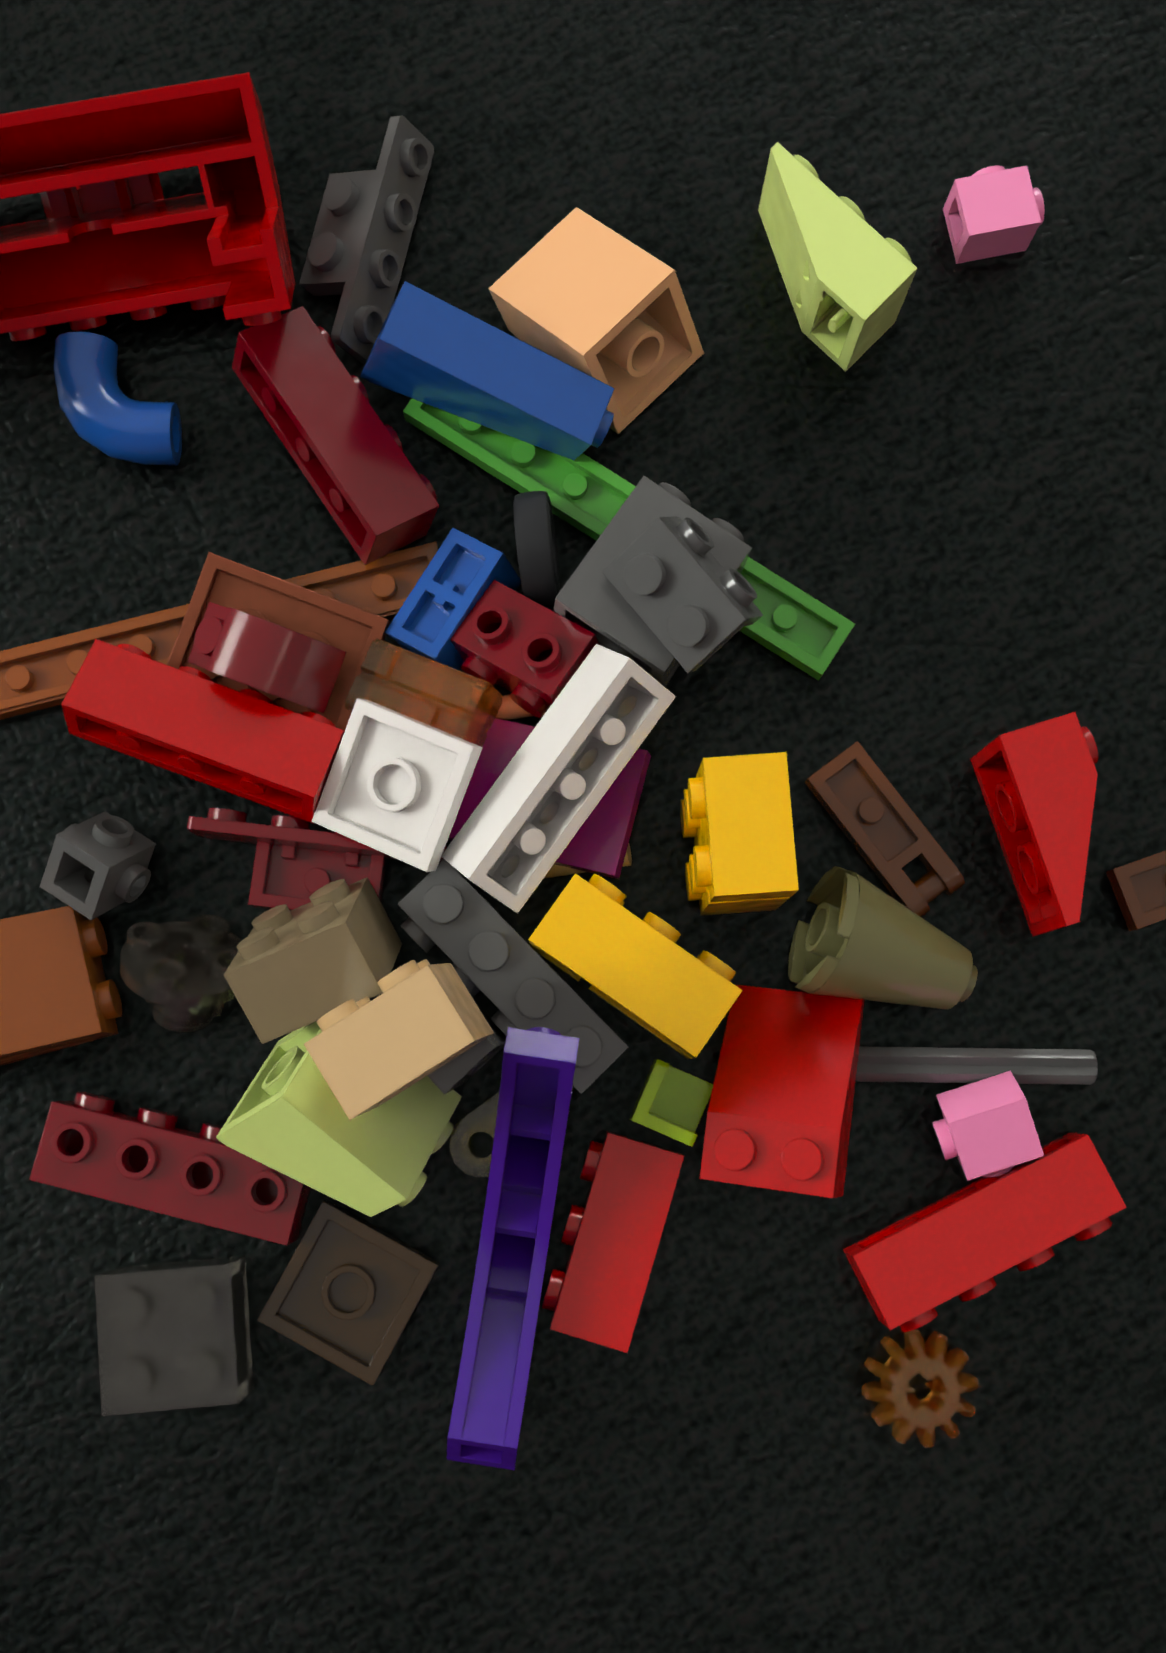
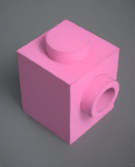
[943,165,1045,264]
[932,1070,1044,1181]

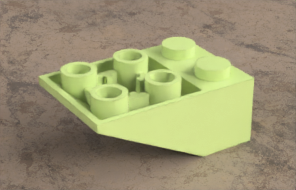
[758,142,917,372]

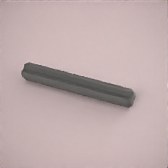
[856,1047,1098,1085]

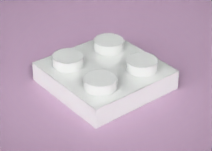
[312,698,483,872]

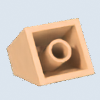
[488,207,704,434]

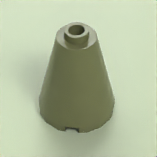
[788,866,978,1010]

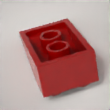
[970,712,1098,937]
[699,984,864,1198]

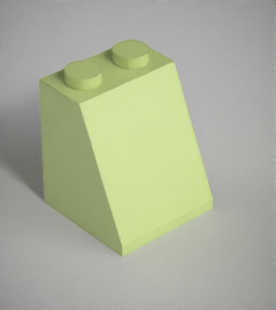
[216,1022,462,1217]

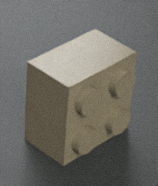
[224,877,402,1044]

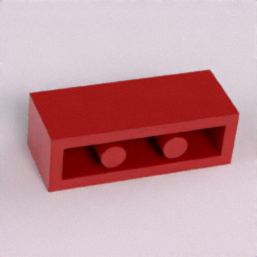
[542,1131,684,1353]

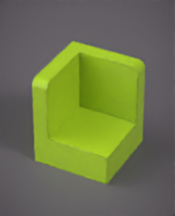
[629,1059,713,1147]

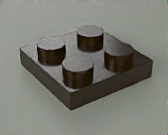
[257,1199,440,1386]

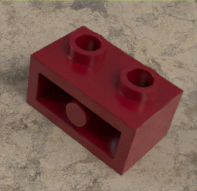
[450,580,600,718]

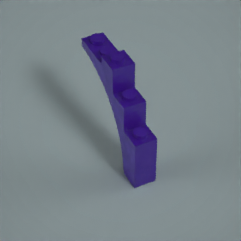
[447,1027,580,1470]

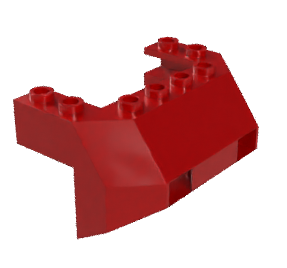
[0,72,295,341]

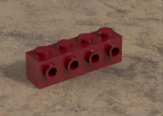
[232,306,439,565]
[29,1091,311,1246]

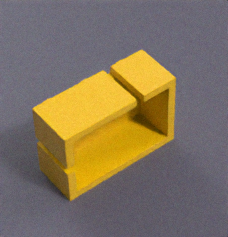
[680,752,799,916]
[528,873,743,1059]

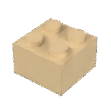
[304,959,494,1120]

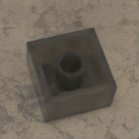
[95,1256,254,1416]

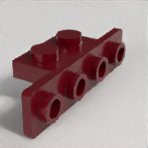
[187,808,447,911]

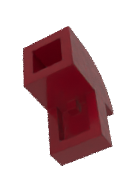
[187,602,347,713]

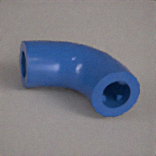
[54,332,182,465]

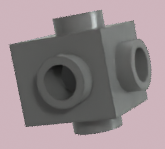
[40,811,156,920]

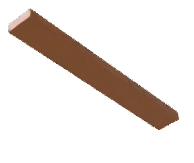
[0,542,438,720]

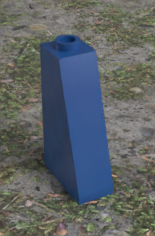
[360,281,615,460]

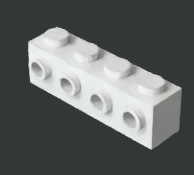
[441,644,676,914]

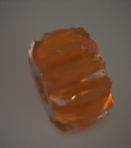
[862,1329,978,1448]

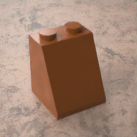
[0,906,122,1066]

